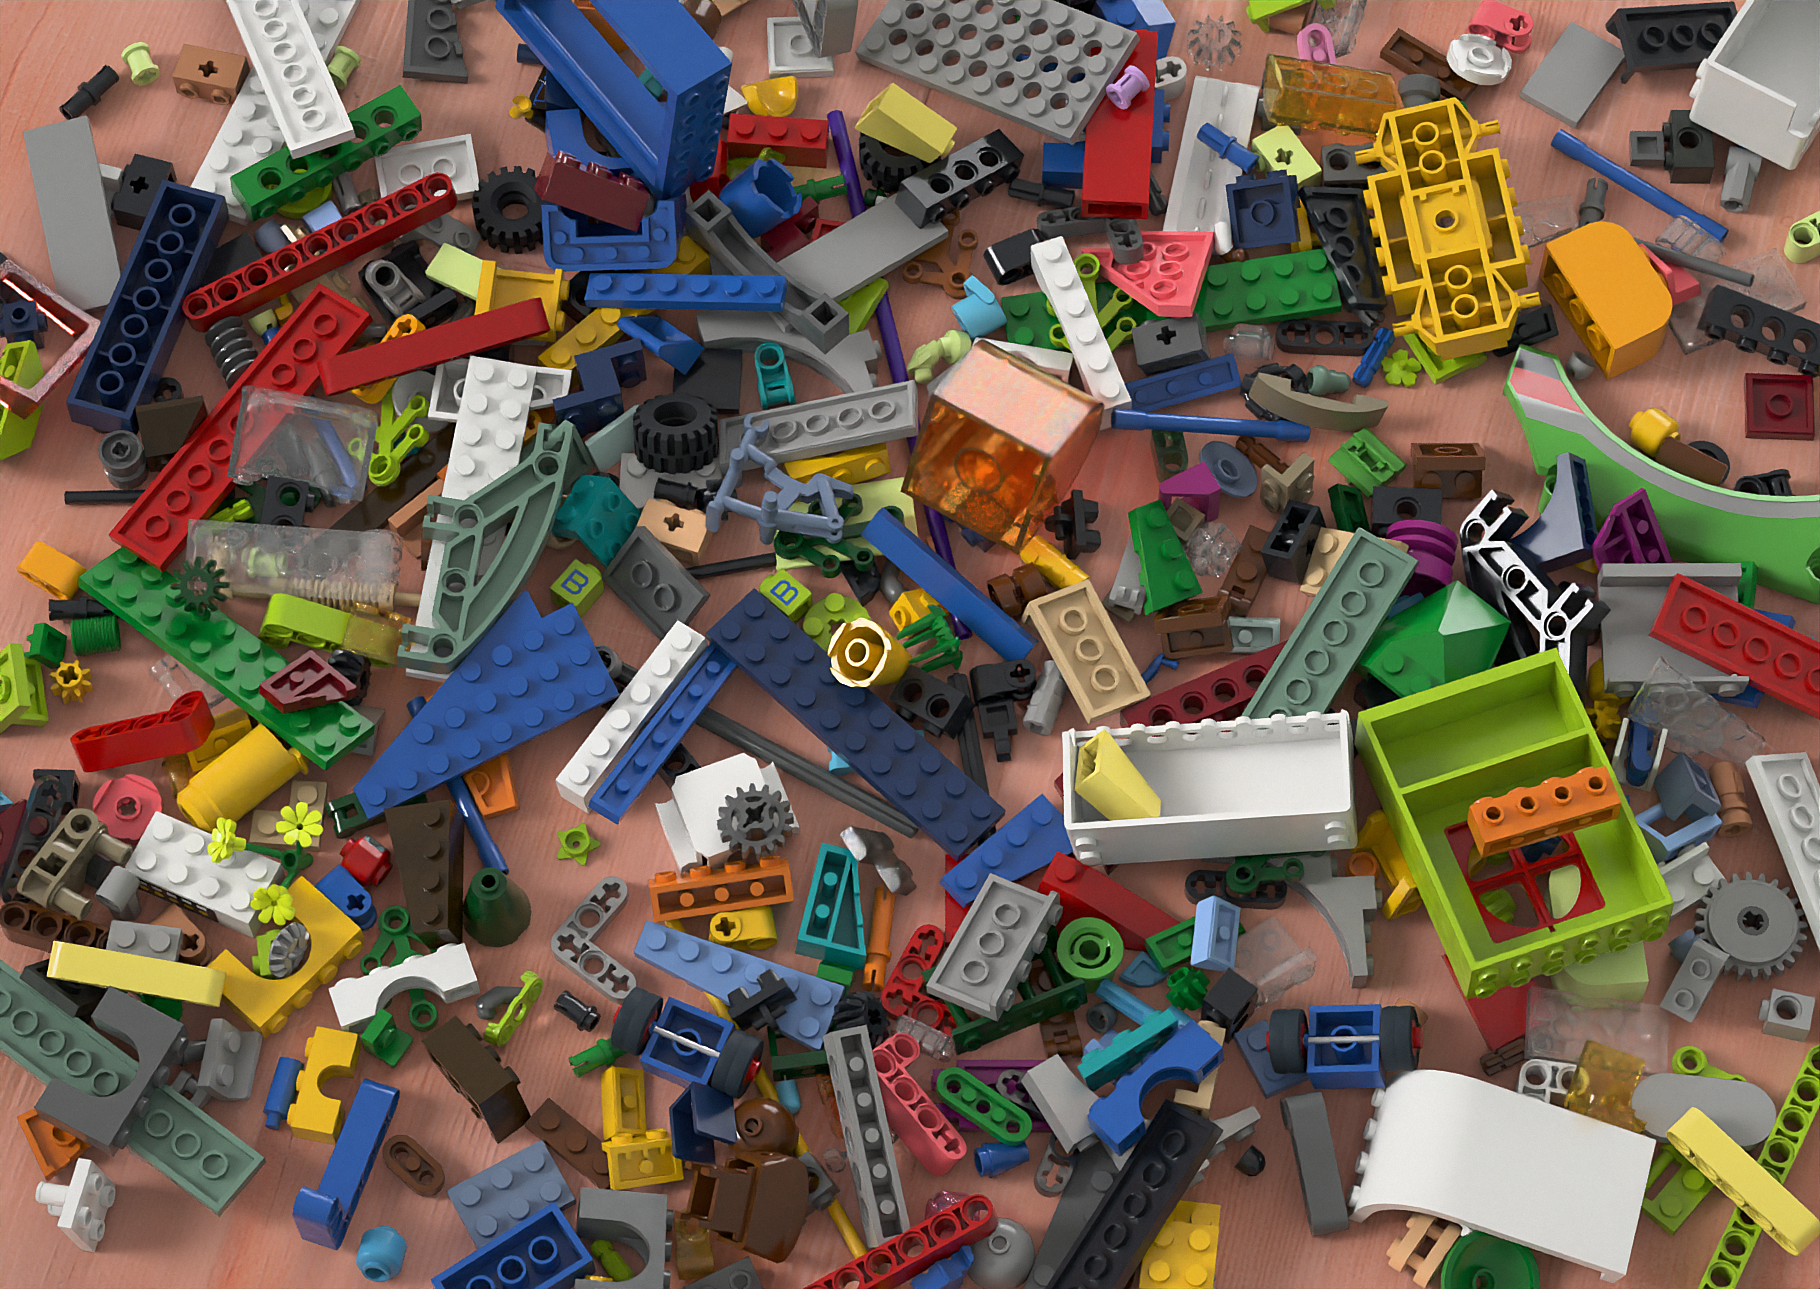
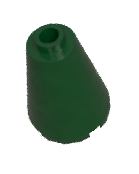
[463,867,532,947]

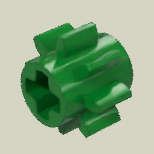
[1165,967,1210,1011]

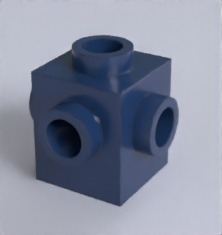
[0,299,48,349]

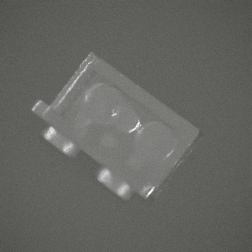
[1308,0,1367,58]

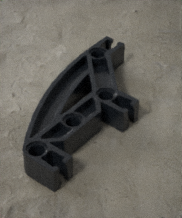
[1460,489,1611,748]

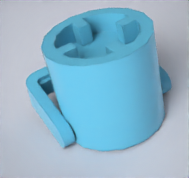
[951,275,1008,343]

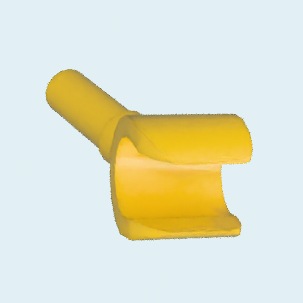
[273,293,294,327]

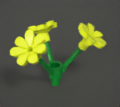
[207,802,323,925]

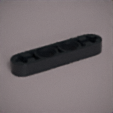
[0,775,67,904]

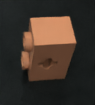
[172,44,250,105]

